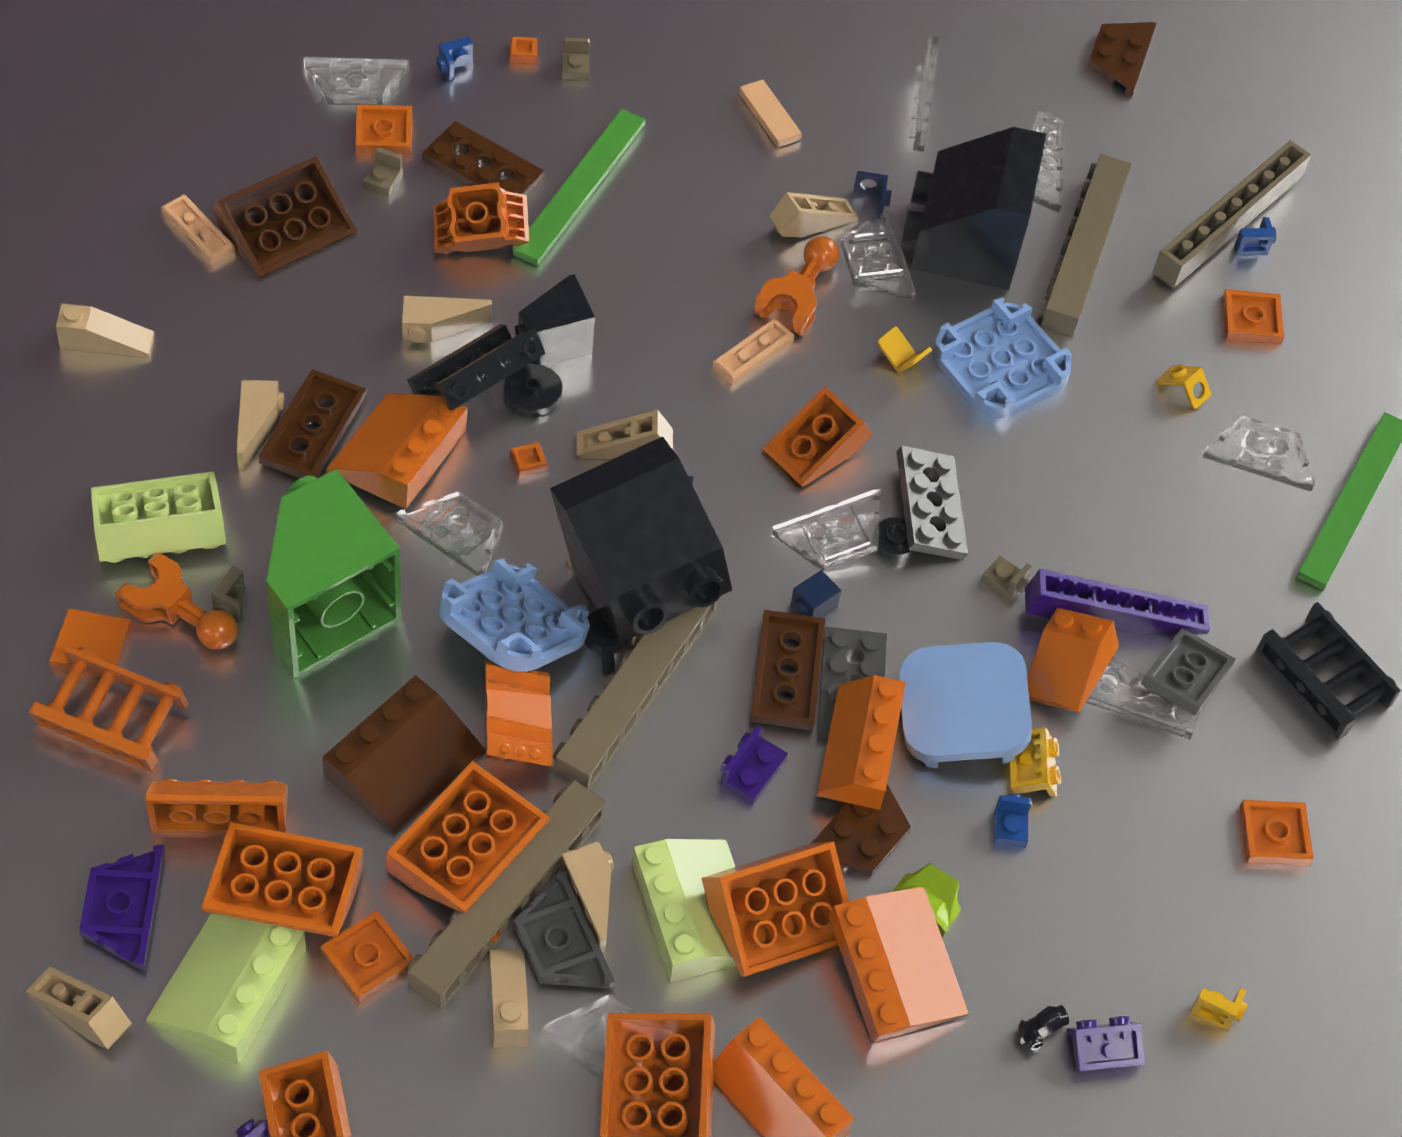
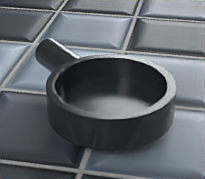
[873,517,916,561]
[584,610,628,675]

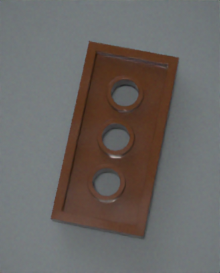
[422,121,545,195]
[258,369,366,478]
[750,610,826,731]

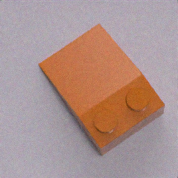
[762,386,873,488]
[1027,608,1119,713]

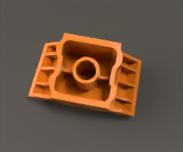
[433,182,529,255]
[485,660,552,767]

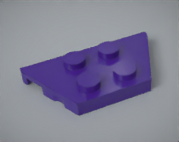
[79,845,165,970]

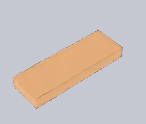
[739,79,802,148]
[161,194,235,265]
[712,318,795,385]

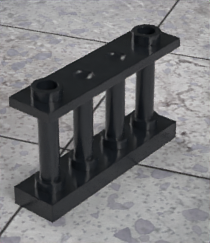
[407,324,546,411]
[1256,602,1401,740]

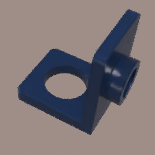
[853,171,892,220]

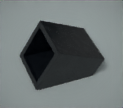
[515,274,595,366]

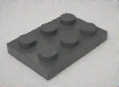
[1141,628,1236,716]

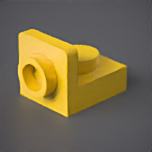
[1190,987,1248,1030]

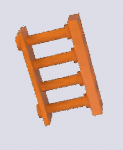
[29,645,189,772]

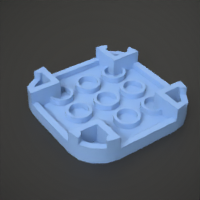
[933,298,1072,418]
[437,558,590,672]
[899,642,1032,768]

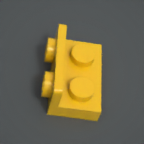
[1010,727,1061,797]

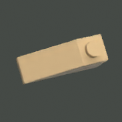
[769,192,859,238]
[402,295,492,343]
[56,304,154,358]
[236,380,285,471]
[576,410,673,460]
[560,841,614,952]
[489,949,529,1048]
[25,966,132,1050]

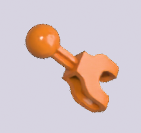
[753,236,839,336]
[114,553,238,650]

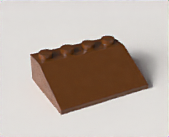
[211,156,358,279]
[322,675,486,836]

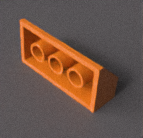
[816,675,906,810]
[145,779,289,833]
[713,1017,854,1137]
[259,1051,352,1137]

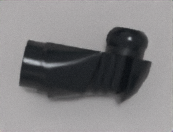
[1018,1005,1069,1050]

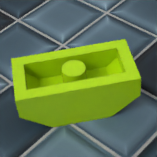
[892,863,961,938]

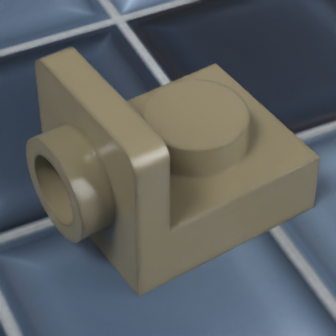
[562,37,590,81]
[363,147,403,197]
[981,556,1032,601]
[211,566,246,623]

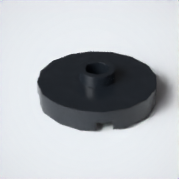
[504,364,563,416]

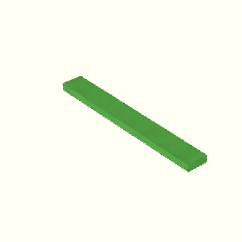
[513,109,646,267]
[1296,412,1402,591]

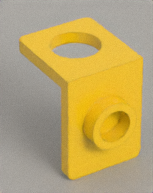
[876,326,932,373]
[1157,364,1212,409]

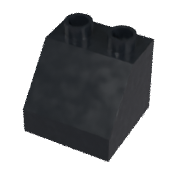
[901,127,1046,290]
[550,436,732,643]

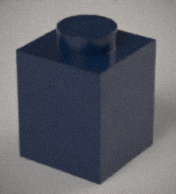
[790,570,842,618]

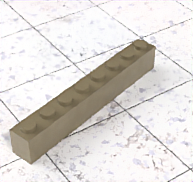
[1152,140,1311,288]
[1039,154,1132,337]
[553,601,718,789]
[407,780,606,1009]

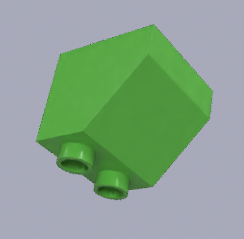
[266,469,402,678]

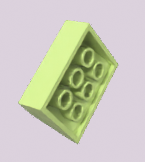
[91,471,226,563]
[632,839,736,982]
[146,913,306,1065]

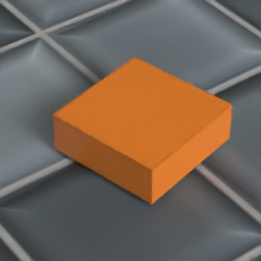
[510,37,538,64]
[510,442,548,478]

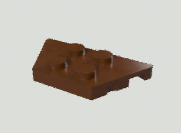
[1087,22,1157,97]
[811,784,911,877]

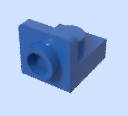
[436,36,473,81]
[1234,217,1276,256]
[994,794,1031,848]

